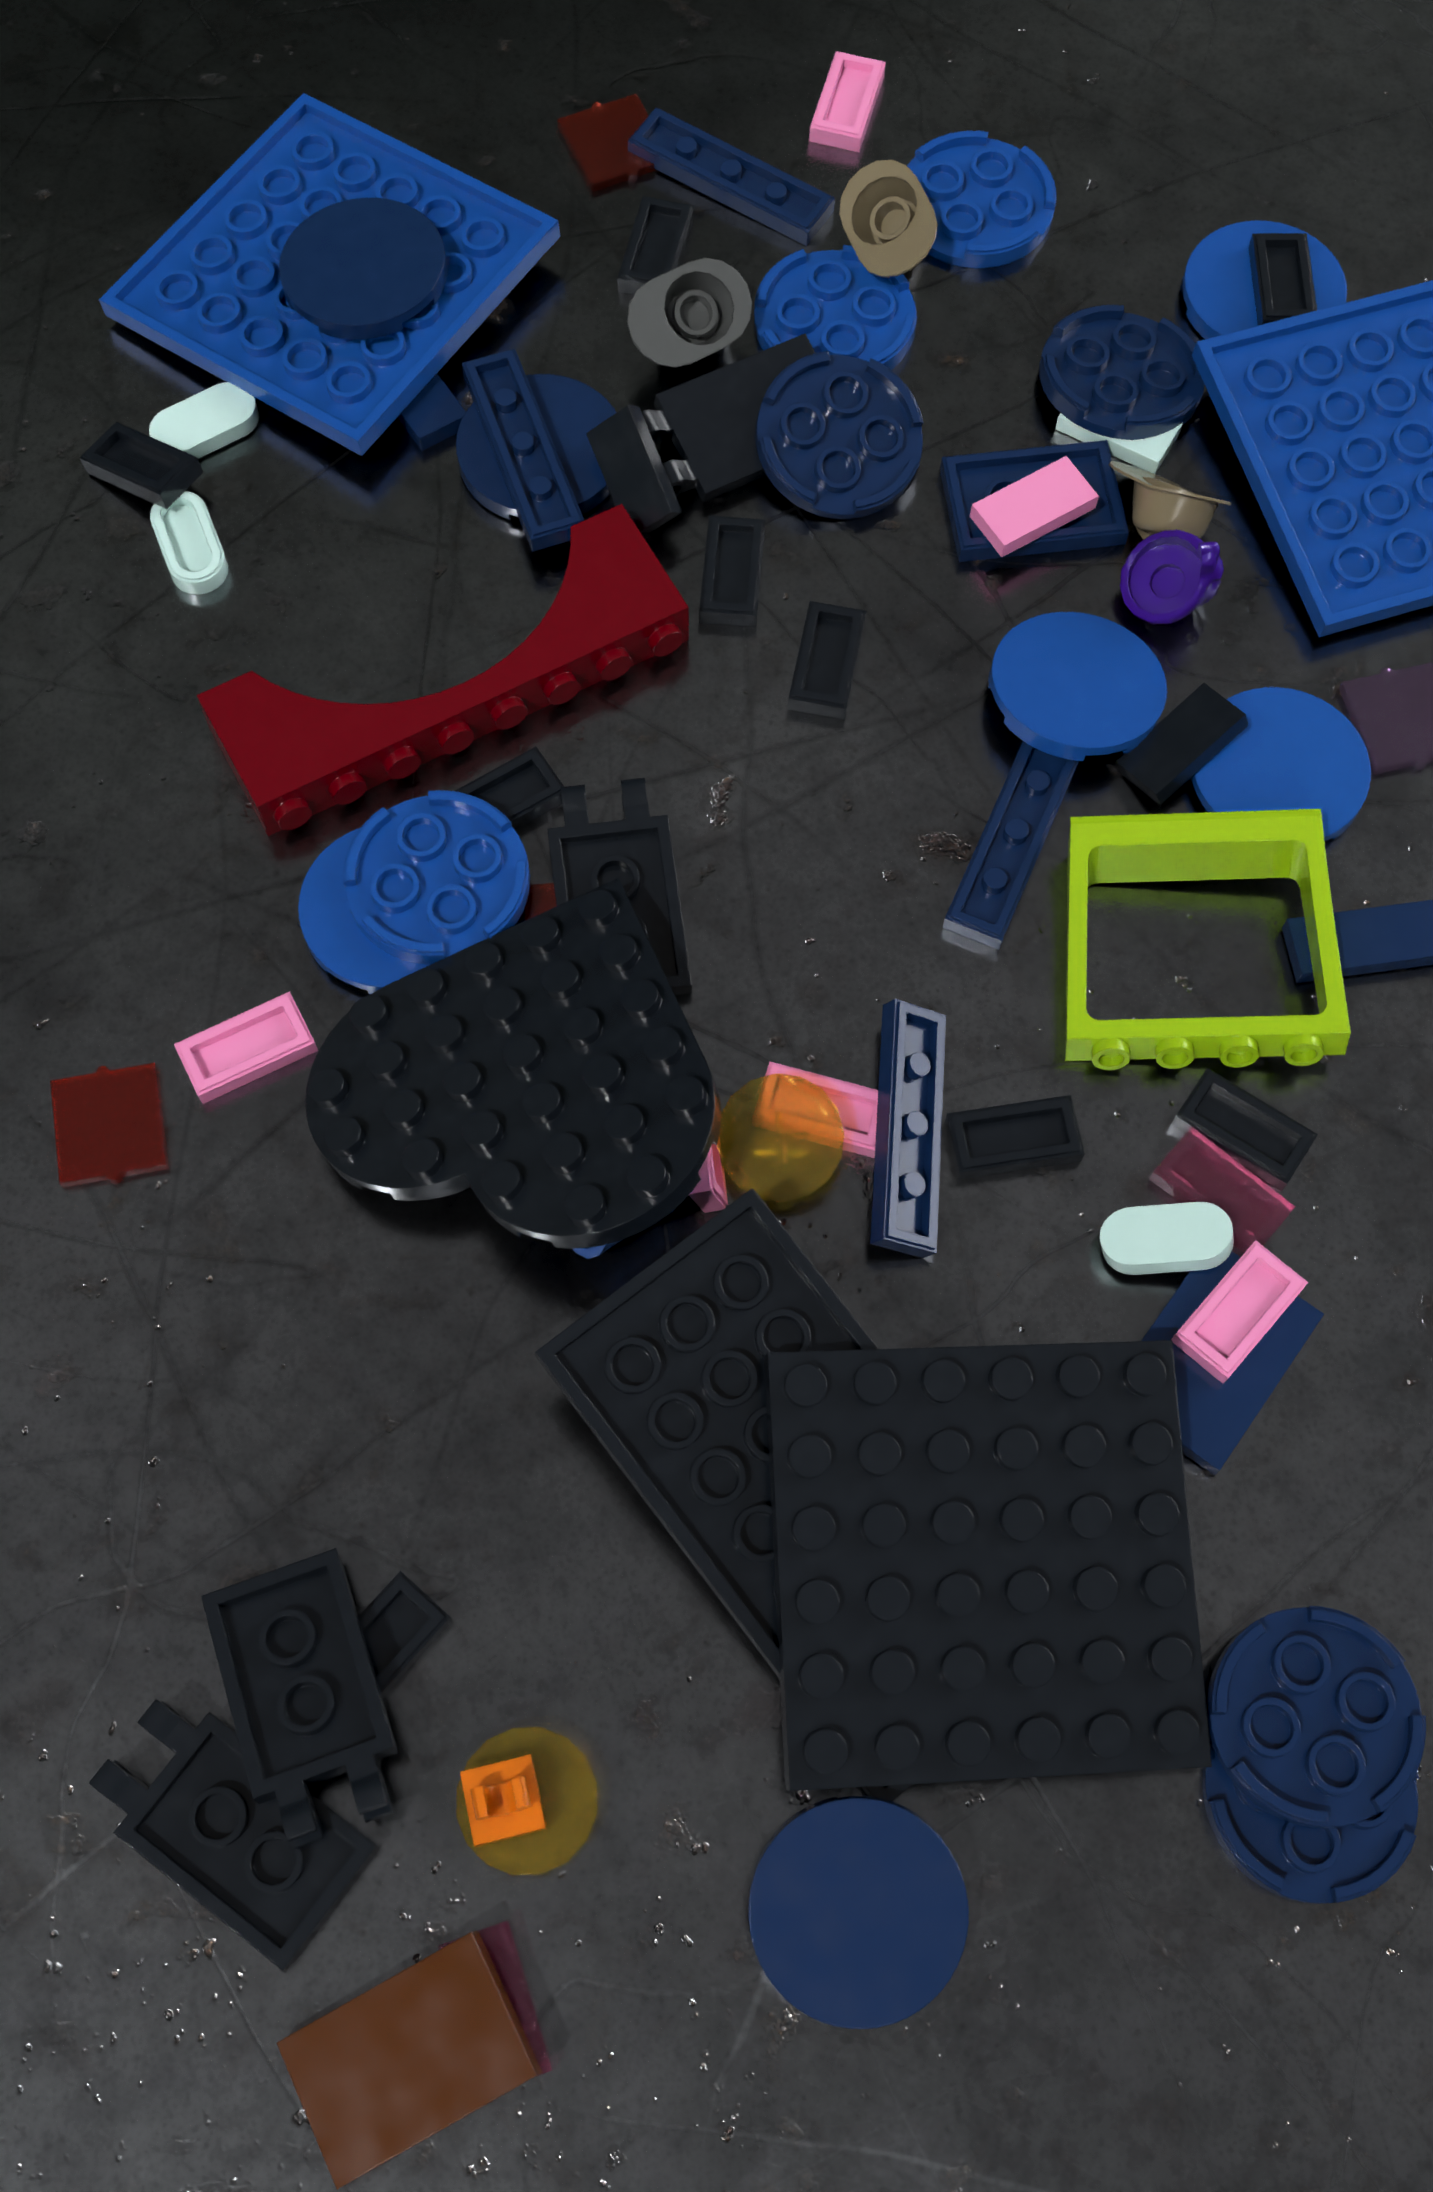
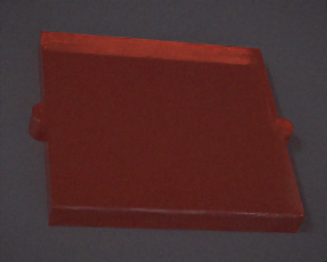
[557,93,657,192]
[50,1063,169,1187]

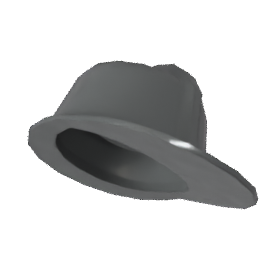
[627,258,752,368]

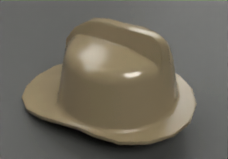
[839,160,938,278]
[1109,461,1231,540]

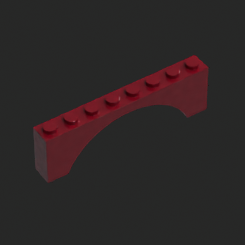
[196,504,689,836]

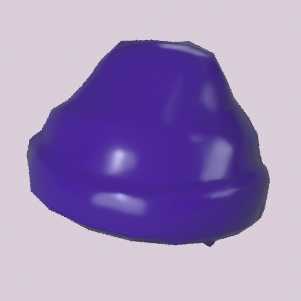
[1120,530,1224,625]

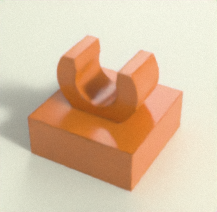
[460,1754,547,1847]

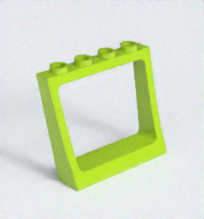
[1065,809,1351,1070]

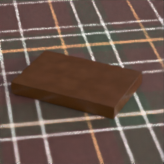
[277,1930,543,2189]

